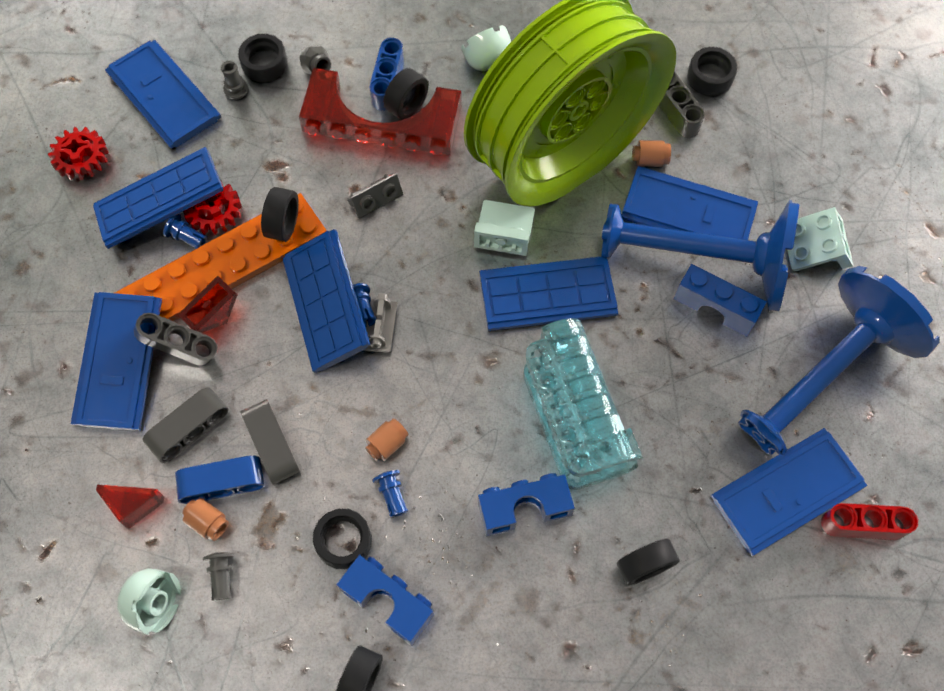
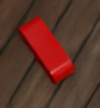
[821,503,919,540]

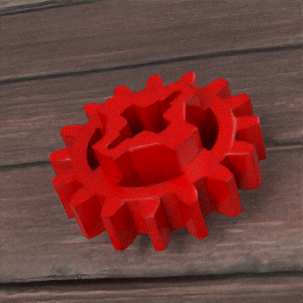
[48,127,109,180]
[183,180,242,235]

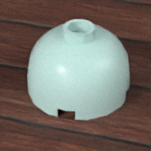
[461,26,511,72]
[117,568,181,634]

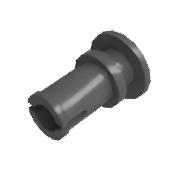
[221,61,248,100]
[203,552,234,601]

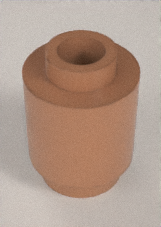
[632,140,671,167]
[365,418,409,461]
[182,498,229,541]

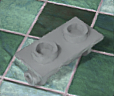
[364,293,398,353]

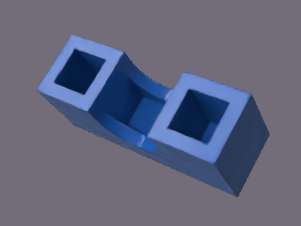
[673,263,767,337]
[478,473,575,537]
[336,555,434,646]

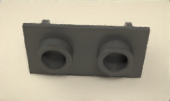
[347,173,404,218]

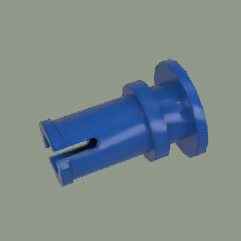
[163,214,208,249]
[353,283,377,327]
[372,470,408,518]

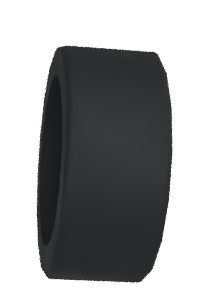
[238,33,288,82]
[687,46,738,96]
[383,68,429,120]
[261,187,299,242]
[313,509,372,569]
[617,538,680,585]
[336,646,383,691]

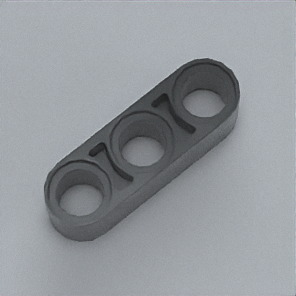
[659,71,705,138]
[134,313,217,366]
[142,387,228,463]
[240,399,300,484]

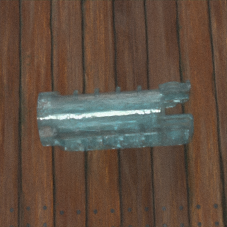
[523,318,643,490]

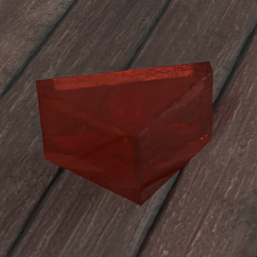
[178,276,238,333]
[96,484,165,529]

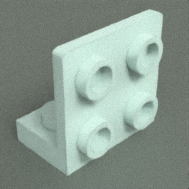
[474,200,535,256]
[787,207,853,271]

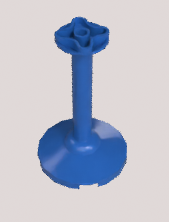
[601,200,799,312]
[738,266,940,456]

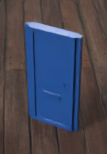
[105,39,221,149]
[93,147,224,249]
[622,166,758,240]
[283,229,371,373]
[479,256,618,331]
[70,292,162,431]
[711,428,868,556]

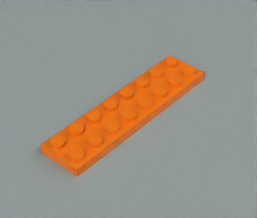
[115,193,327,321]

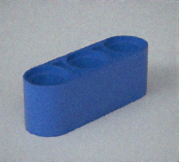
[370,38,404,111]
[175,456,264,504]

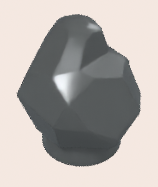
[299,46,331,76]

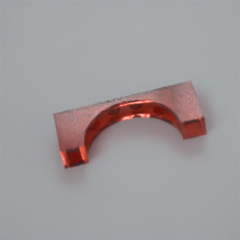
[299,68,462,155]

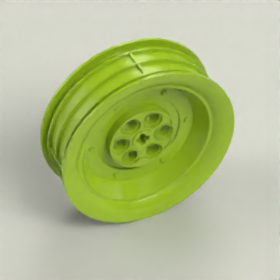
[464,0,677,206]

